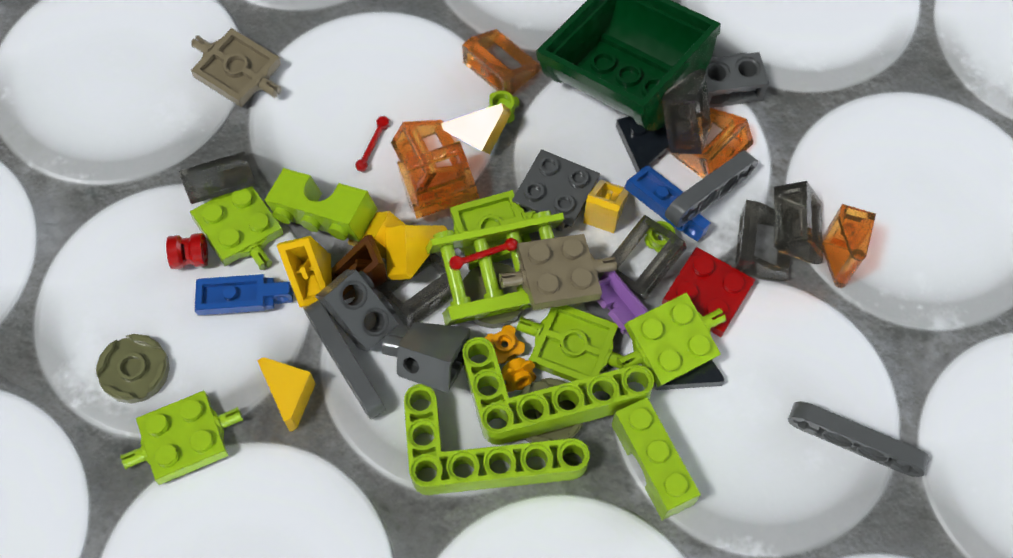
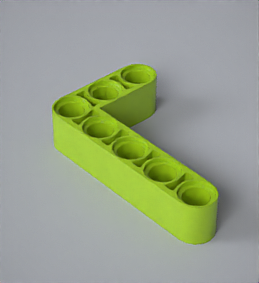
[462,337,654,445]
[404,384,590,495]

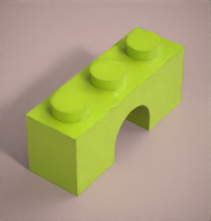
[265,168,378,242]
[611,397,701,520]

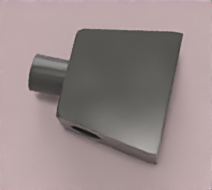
[382,322,470,393]

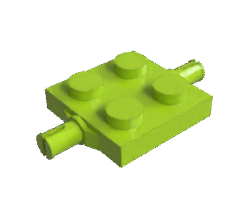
[190,179,283,270]
[450,190,537,270]
[617,293,726,387]
[516,305,631,382]
[120,390,244,485]

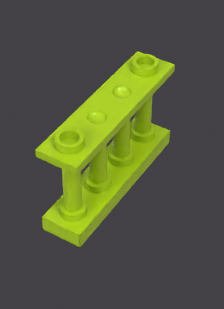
[426,211,564,326]

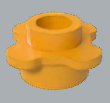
[485,325,525,364]
[501,358,537,392]

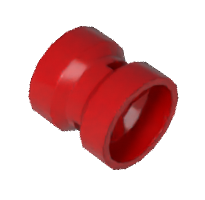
[166,233,208,269]

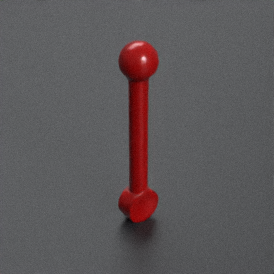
[355,116,389,172]
[449,238,518,271]

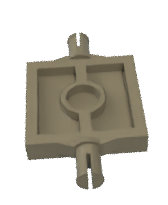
[191,28,282,108]
[499,234,617,310]

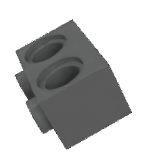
[696,52,769,109]
[315,269,399,351]

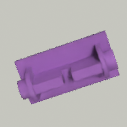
[597,271,648,337]

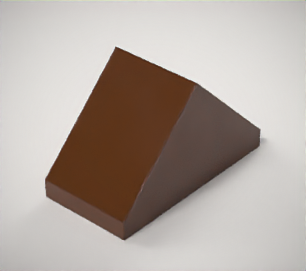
[331,234,389,300]

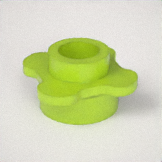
[485,91,519,123]

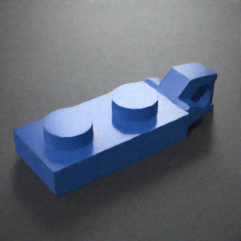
[624,165,711,242]
[195,274,293,316]

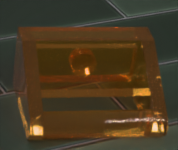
[462,29,541,94]
[669,108,754,179]
[391,120,469,193]
[397,141,479,219]
[821,204,876,288]

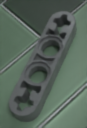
[665,150,758,228]
[303,300,386,420]
[788,401,929,477]

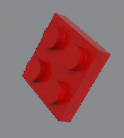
[662,247,755,337]

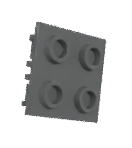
[512,149,600,231]

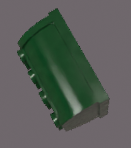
[536,0,721,131]

